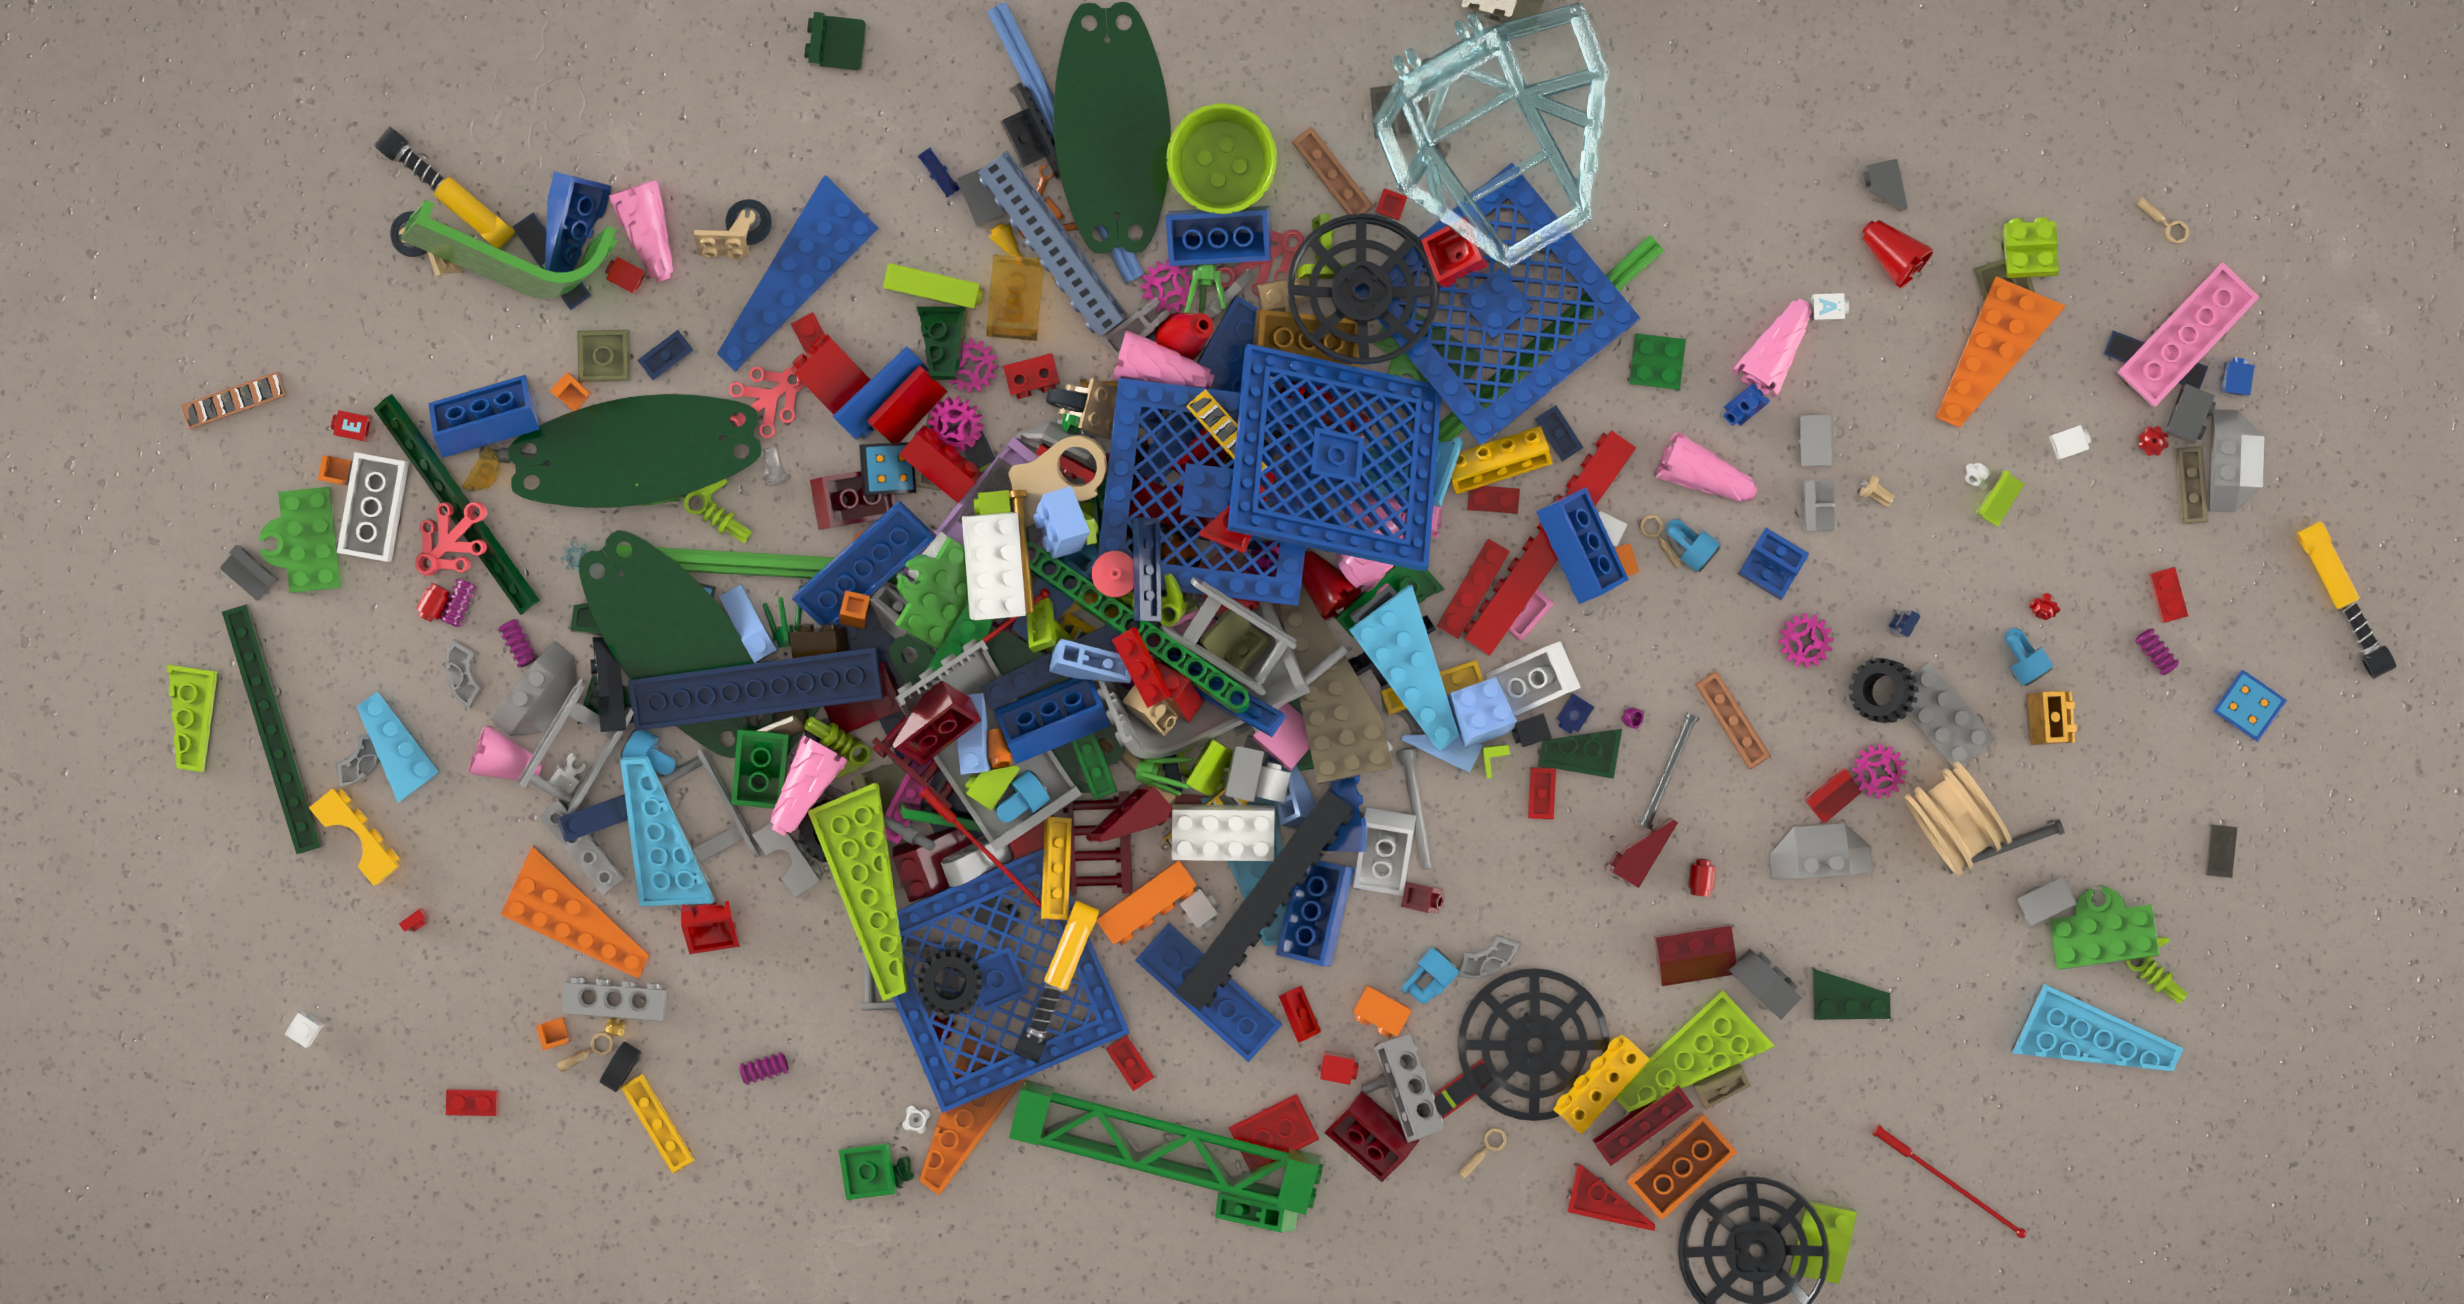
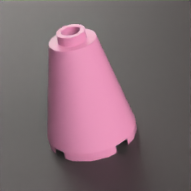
[468,726,542,780]

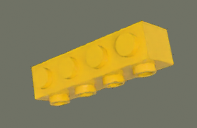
[1450,426,1553,495]
[1553,1035,1650,1135]

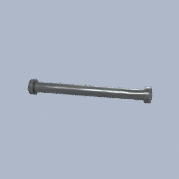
[1638,712,1700,830]
[1945,819,2065,875]

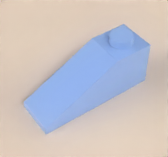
[719,584,779,663]
[1049,639,1131,683]
[958,693,994,775]
[1401,734,1483,773]
[1265,753,1315,828]

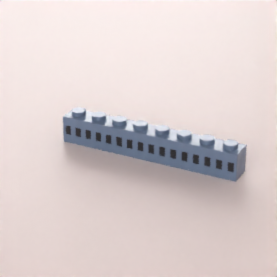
[978,150,1127,337]

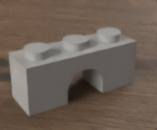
[752,822,822,898]

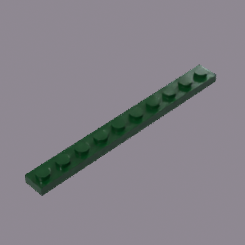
[374,394,540,615]
[222,604,322,855]

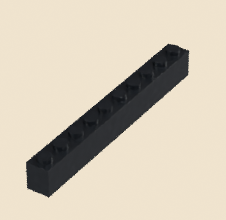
[1176,787,1354,1011]

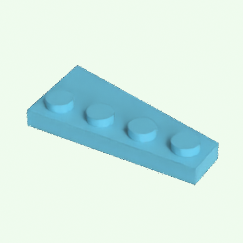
[356,691,439,803]

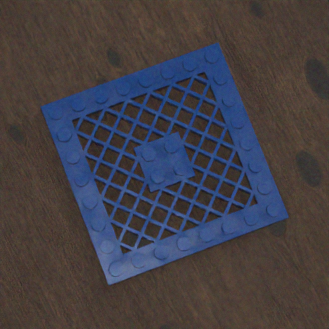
[1355,163,1640,446]
[1228,344,1441,572]
[1097,378,1322,606]
[893,848,1130,1113]

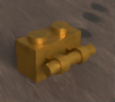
[2027,691,2078,745]

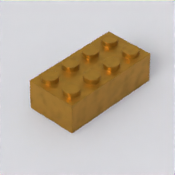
[1253,309,1358,367]

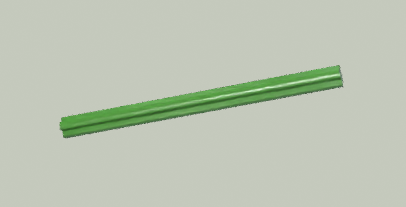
[1438,235,1664,443]
[614,545,906,584]

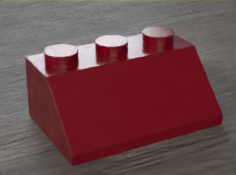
[1654,924,1736,986]
[1324,1091,1420,1182]

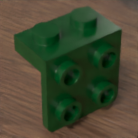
[804,12,866,71]

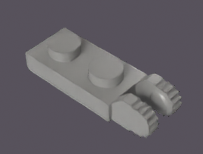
[1101,297,1170,358]

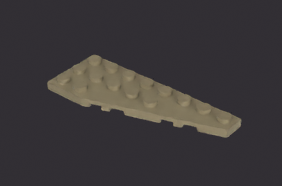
[1280,582,1393,785]

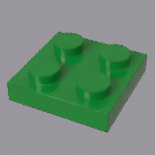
[1629,333,1686,390]
[839,1143,897,1200]

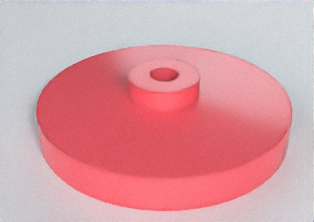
[1092,551,1134,597]

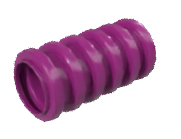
[440,578,477,627]
[498,619,538,668]
[2135,628,2179,676]
[739,1052,789,1085]

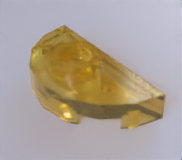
[461,445,500,491]

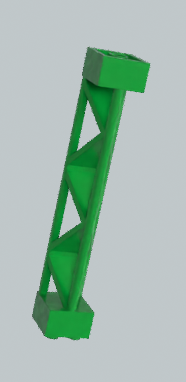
[1009,1080,1323,1215]

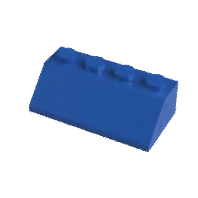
[1165,206,1272,266]
[832,346,929,440]
[428,375,540,458]
[1536,487,1629,604]
[994,678,1111,764]
[1276,860,1354,967]

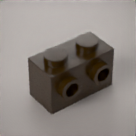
[790,623,849,658]

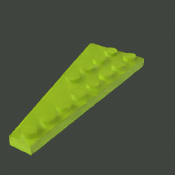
[808,783,909,1001]

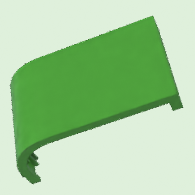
[401,199,617,298]

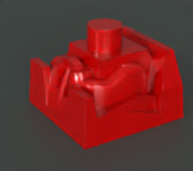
[1421,217,1488,288]
[681,901,740,955]

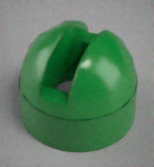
[1062,413,1080,434]

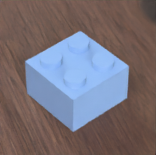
[1033,486,1090,559]
[1448,677,1517,749]

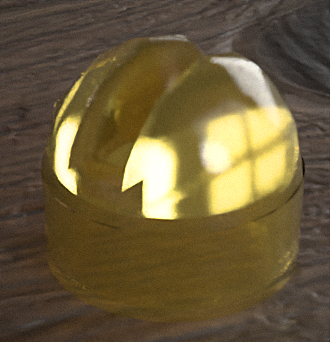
[604,1017,626,1038]

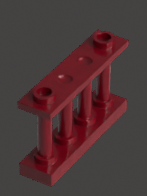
[871,716,955,809]
[1063,791,1133,895]
[1592,1085,1694,1166]

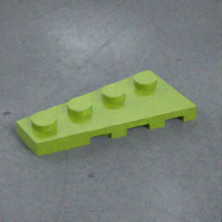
[166,664,218,772]

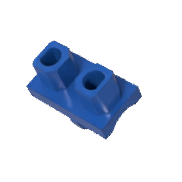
[1723,382,1770,426]

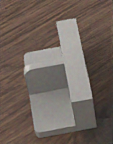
[1799,414,1832,466]
[1802,480,1836,532]
[1223,746,1264,802]
[2017,877,2076,926]

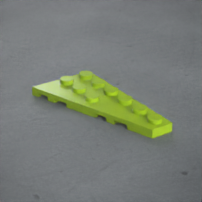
[1615,990,1775,1113]

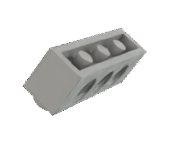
[539,800,626,895]
[561,977,668,1021]
[1374,1034,1444,1143]

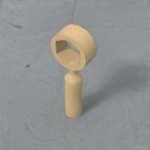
[2136,196,2189,244]
[1640,515,1685,569]
[557,1032,614,1072]
[1458,1127,1507,1179]

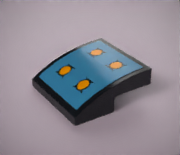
[859,442,916,496]

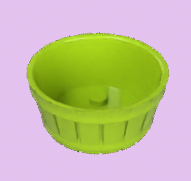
[1167,103,1277,214]

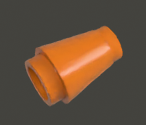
[987,728,1013,769]

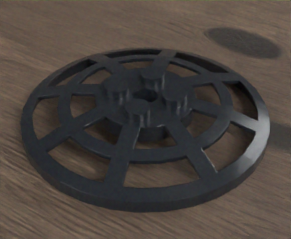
[1287,213,1440,365]
[1457,968,1610,1121]
[1678,1176,1830,1304]

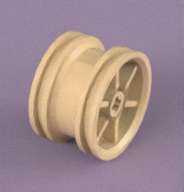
[1904,761,2012,877]

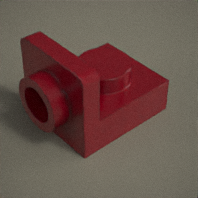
[1401,882,1444,913]

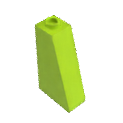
[883,263,984,310]

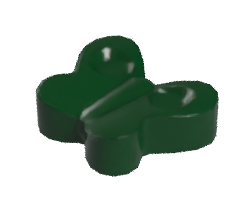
[893,1156,914,1187]

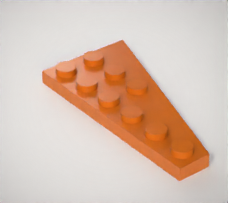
[1935,276,2066,427]
[500,845,650,979]
[919,1028,1026,1195]

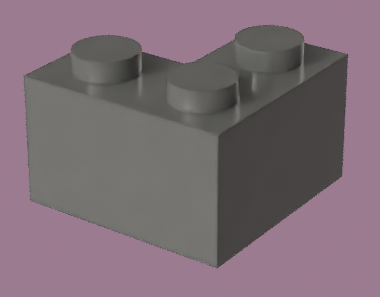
[1729,949,1802,1020]

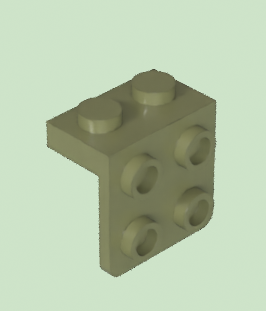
[1200,609,1272,673]
[851,763,906,815]

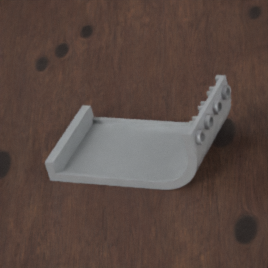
[1094,602,1310,759]
[895,639,1082,852]

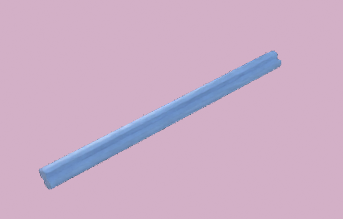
[987,2,1144,284]

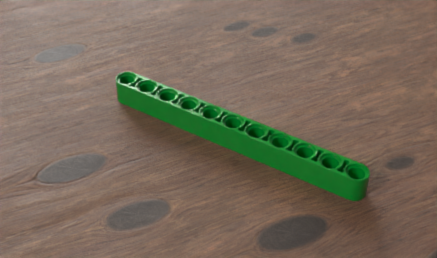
[1028,542,1250,713]

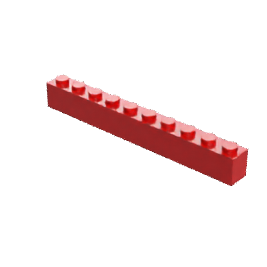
[1463,430,1636,657]

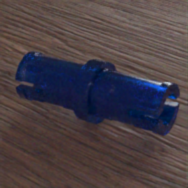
[918,147,960,198]

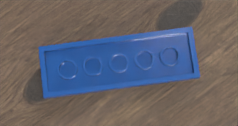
[792,501,936,626]
[1135,923,1282,1062]

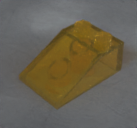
[986,254,1043,341]

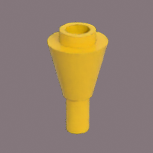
[989,222,1027,267]

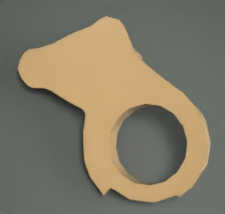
[1008,435,1108,527]

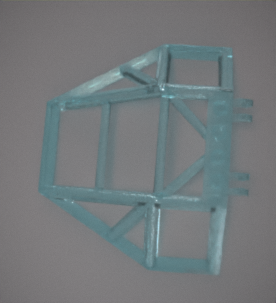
[1372,2,1609,268]

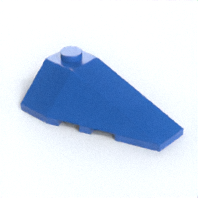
[545,171,611,273]
[1321,776,1366,852]

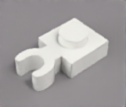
[546,753,586,794]

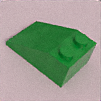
[731,729,789,809]

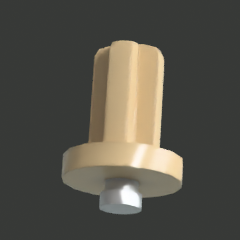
[1860,475,1895,507]

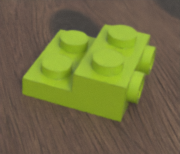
[2003,217,2059,278]

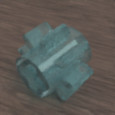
[560,541,588,572]

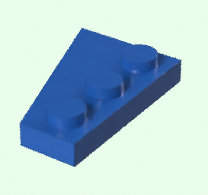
[1013,565,1077,643]

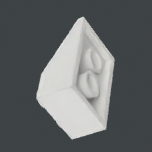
[1485,641,1581,716]
[1353,807,1416,896]

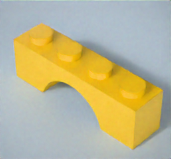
[309,788,401,886]

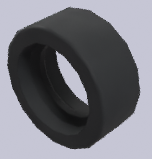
[599,1041,641,1092]

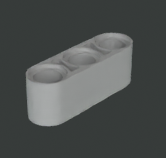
[941,837,1013,887]

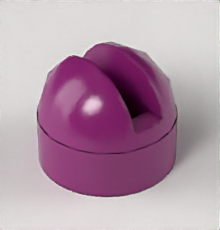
[1621,707,1644,729]

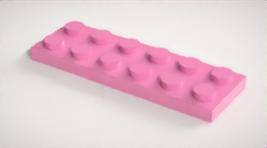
[2117,262,2259,408]

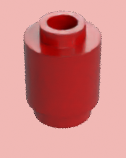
[416,583,450,622]
[1688,858,1716,897]

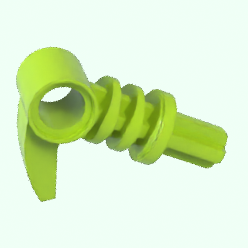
[684,479,752,543]
[1113,573,1186,626]
[804,716,872,778]
[2123,937,2188,1004]

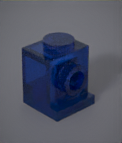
[1555,693,1595,734]

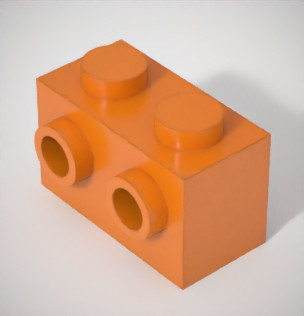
[1352,985,1412,1038]

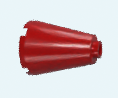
[1862,220,1933,289]
[1155,313,1214,360]
[1302,551,1362,621]

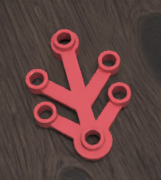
[1217,229,1305,296]
[729,367,804,438]
[415,502,487,576]

